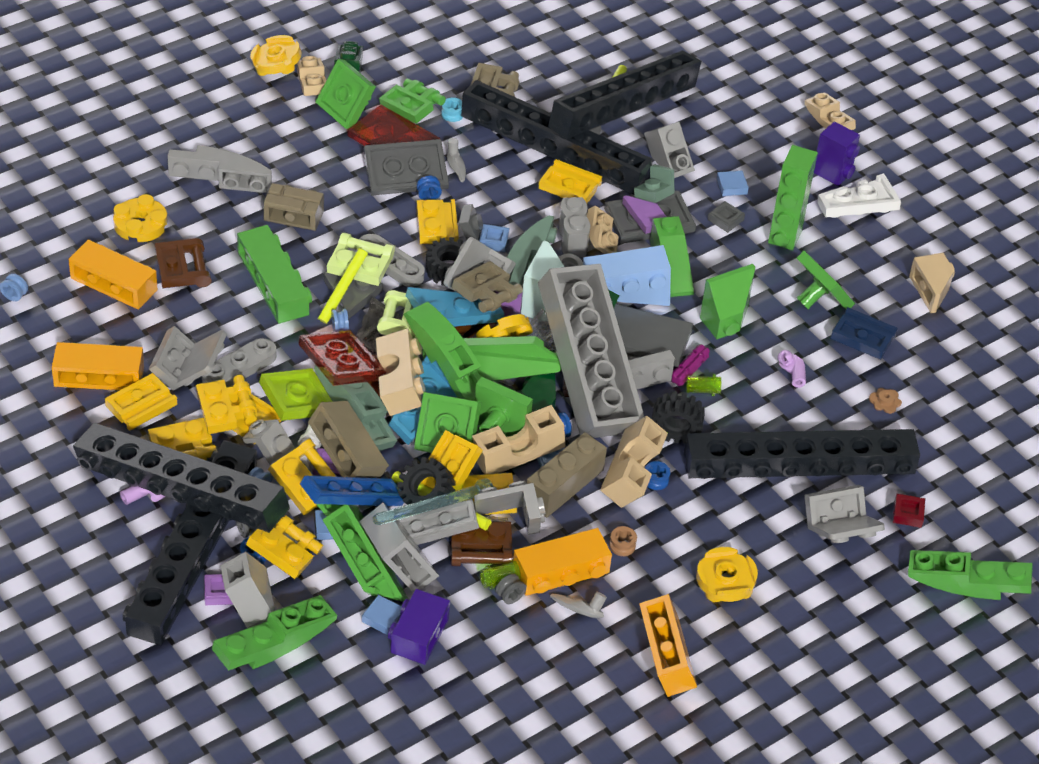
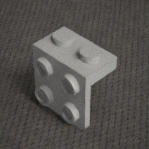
[444,237,516,293]
[149,326,227,391]
[627,350,675,389]
[474,481,546,535]
[805,485,885,543]

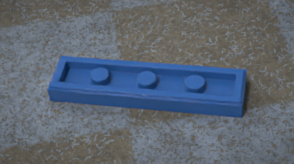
[300,476,404,506]

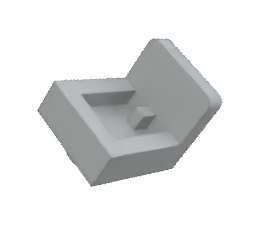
[242,419,294,465]

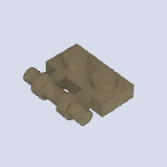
[471,63,520,97]
[452,261,523,313]

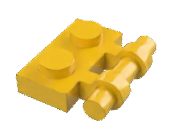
[196,375,257,434]
[148,417,217,461]
[246,515,324,579]

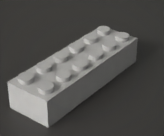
[538,264,644,438]

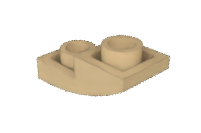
[296,56,327,96]
[805,93,856,130]
[587,206,619,254]

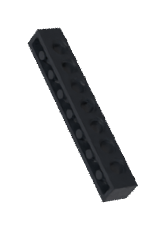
[548,50,702,139]
[461,80,653,195]
[73,423,290,533]
[684,429,920,479]
[123,440,257,646]

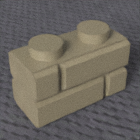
[264,183,324,231]

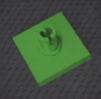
[315,59,376,130]
[796,251,855,310]
[475,377,533,437]
[414,392,482,453]

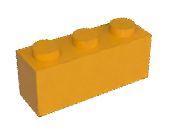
[69,240,158,310]
[52,342,144,390]
[512,528,612,596]
[639,594,697,697]

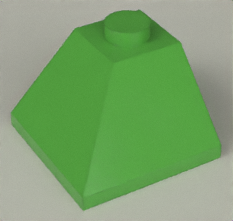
[700,264,756,340]

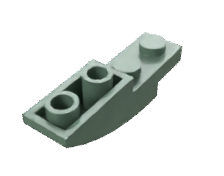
[507,215,557,288]
[314,360,397,450]

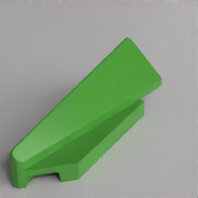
[423,336,561,381]
[316,504,408,602]

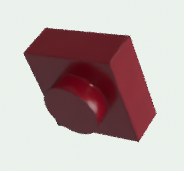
[893,494,926,528]

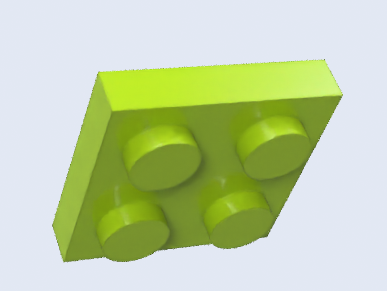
[259,368,333,421]

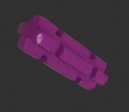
[671,344,710,386]

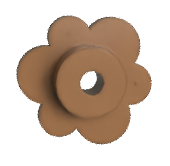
[869,388,902,414]

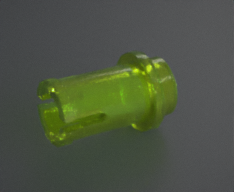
[686,374,721,396]
[480,561,520,590]

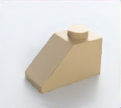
[909,253,955,313]

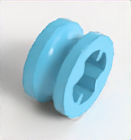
[441,98,463,122]

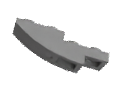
[168,145,272,193]

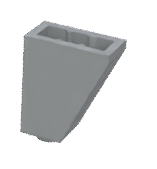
[360,503,439,593]

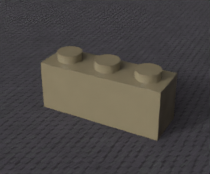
[308,401,389,478]
[527,432,607,518]

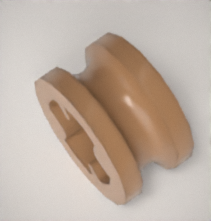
[609,526,637,556]

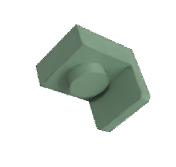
[634,164,674,203]

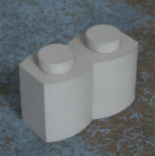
[559,197,590,257]

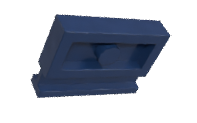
[830,307,898,360]

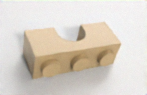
[376,328,426,416]
[472,405,565,474]
[600,416,668,508]

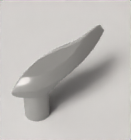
[447,138,466,182]
[550,592,607,618]

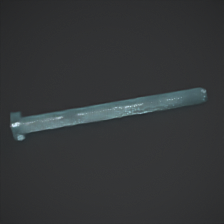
[373,478,493,525]

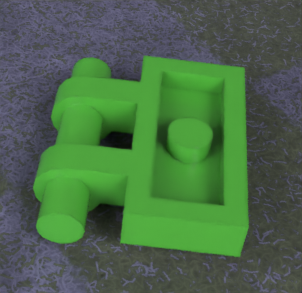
[379,79,446,124]

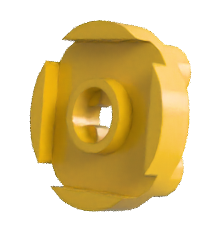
[250,35,302,76]
[113,194,168,242]
[476,314,533,338]
[696,547,758,602]

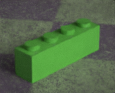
[768,145,818,250]
[237,225,312,324]

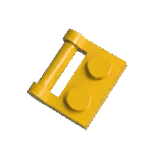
[268,438,337,515]

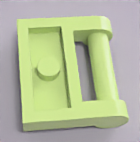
[327,232,395,286]
[377,290,417,339]

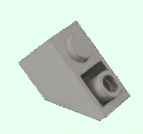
[644,122,695,178]
[220,552,275,628]

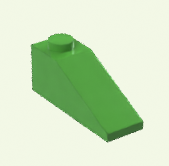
[650,216,694,297]

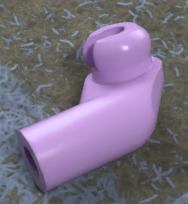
[777,350,806,388]
[120,486,166,505]

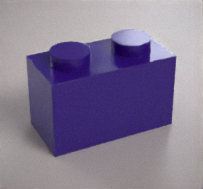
[814,121,860,186]
[388,589,450,665]

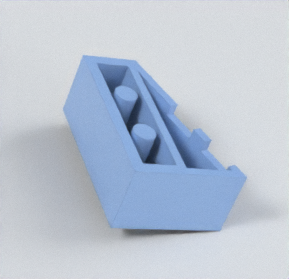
[583,245,671,306]

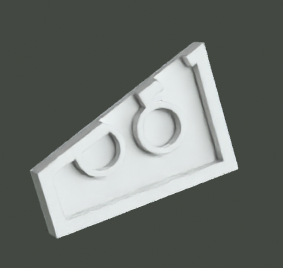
[817,173,901,218]

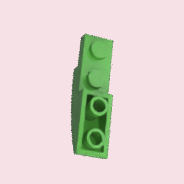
[403,302,481,401]
[908,550,1033,600]
[212,595,337,671]

